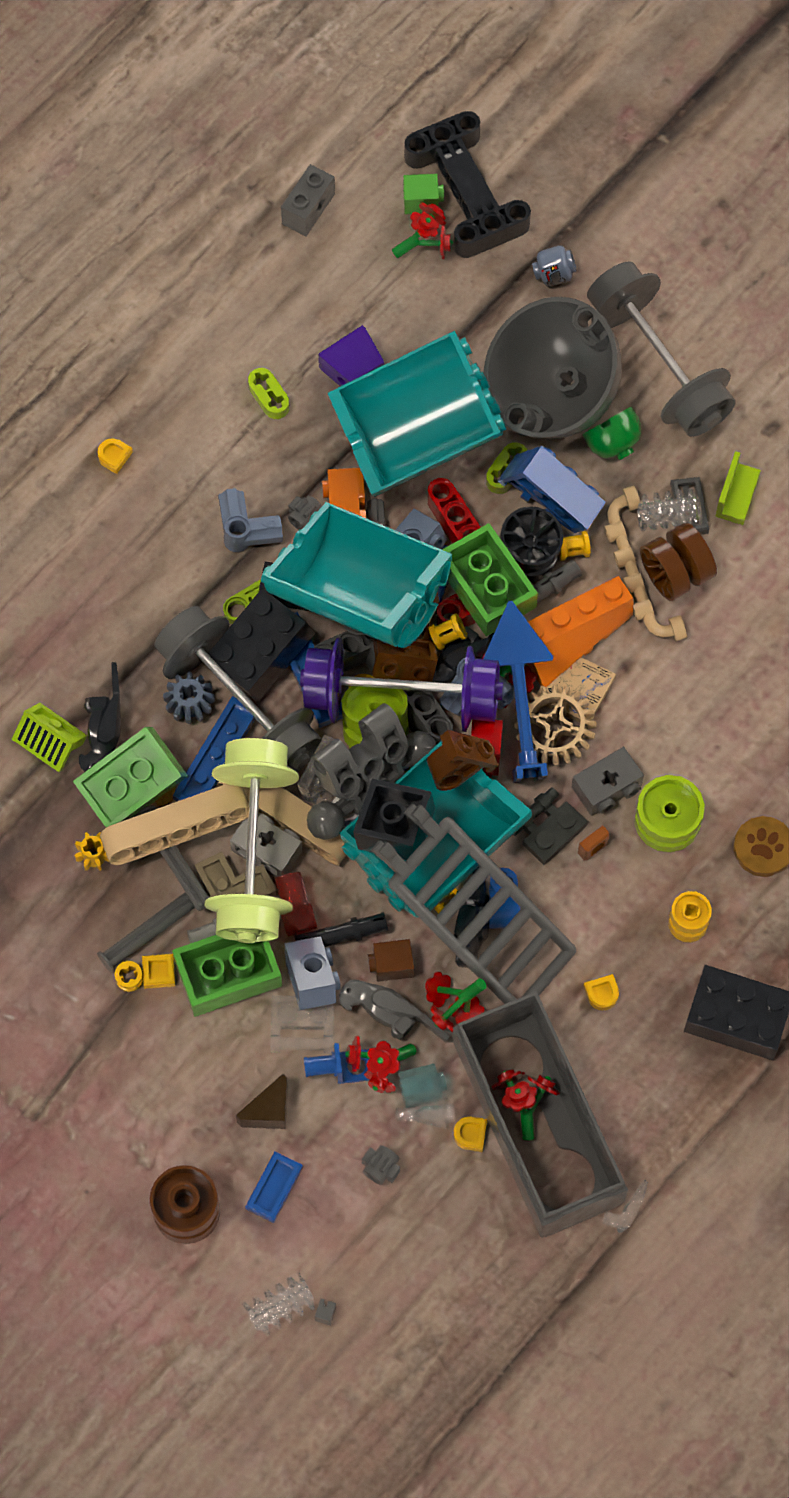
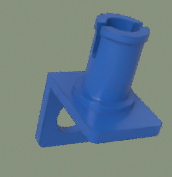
[304,1043,369,1084]

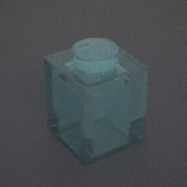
[398,1063,447,1110]

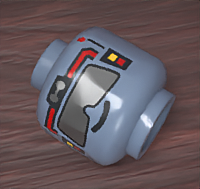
[532,245,576,287]

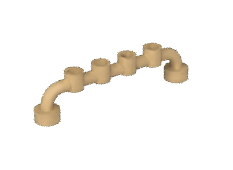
[604,485,687,641]

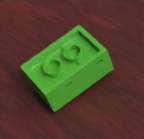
[73,727,188,828]

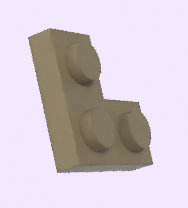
[194,852,277,897]

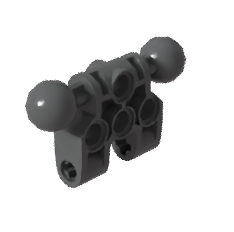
[307,703,437,840]

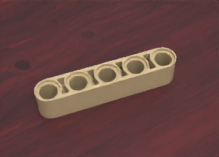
[217,781,346,866]
[100,784,249,865]

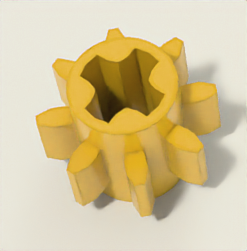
[74,832,109,871]

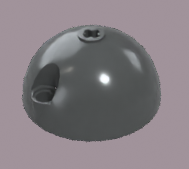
[484,297,622,440]

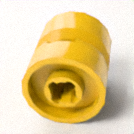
[668,891,712,943]

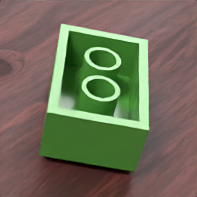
[443,523,538,637]
[172,935,283,1017]

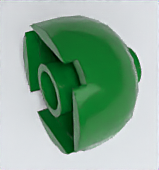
[582,407,642,461]

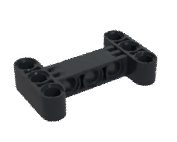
[404,111,531,258]

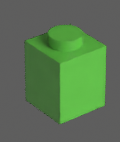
[403,174,444,214]

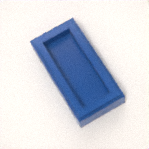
[245,1151,303,1223]

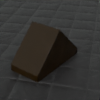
[236,1074,288,1129]

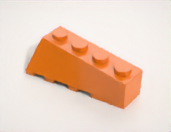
[322,468,366,518]
[527,576,634,688]

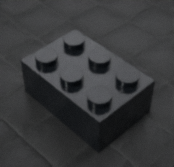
[208,588,315,702]
[684,964,789,1061]

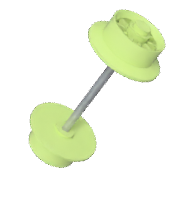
[205,738,299,943]

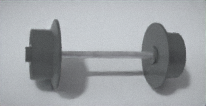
[587,261,736,437]
[155,606,323,772]

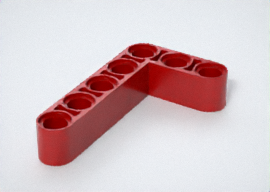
[428,478,481,634]

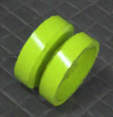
[341,686,409,748]
[634,775,705,853]

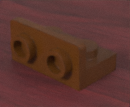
[372,638,438,682]

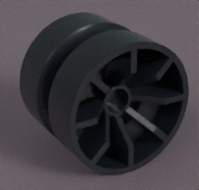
[499,506,563,583]

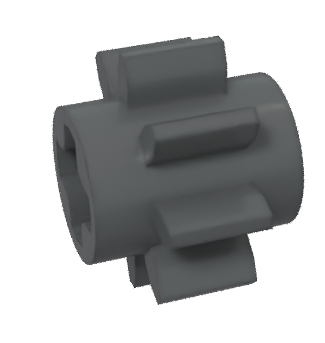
[288,495,322,530]
[361,1145,401,1185]

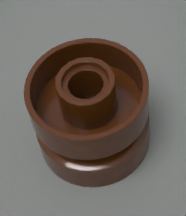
[640,522,717,601]
[150,1165,220,1244]

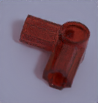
[275,871,317,937]

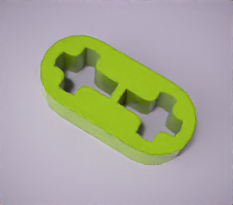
[248,368,289,419]
[486,442,528,494]

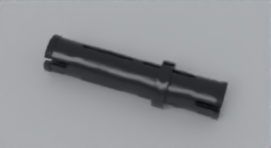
[294,912,389,947]

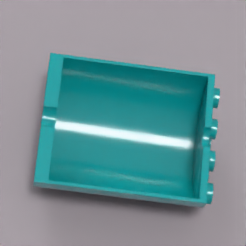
[328,331,507,497]
[261,502,452,648]
[340,741,532,918]

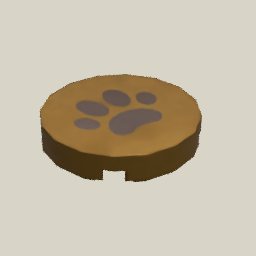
[733,816,789,877]

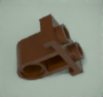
[426,730,498,791]

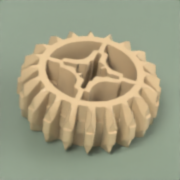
[514,684,597,766]

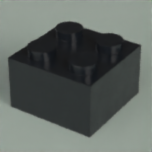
[353,778,436,860]

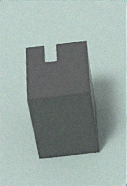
[315,1298,336,1326]

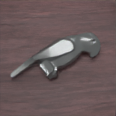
[339,979,449,1042]

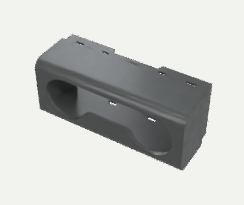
[452,991,628,1238]

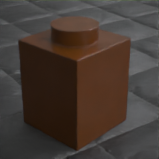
[368,939,414,982]

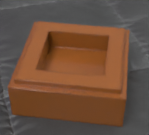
[578,825,610,861]

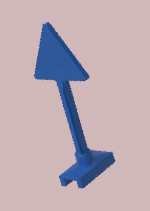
[483,601,553,783]

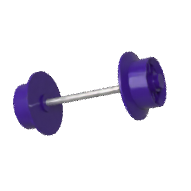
[300,637,504,732]

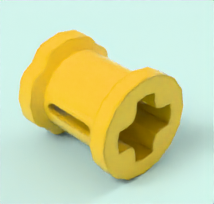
[559,531,591,561]
[428,614,467,650]

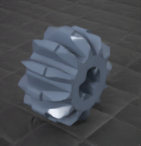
[163,671,215,724]

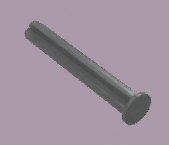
[135,805,209,911]
[97,892,195,973]

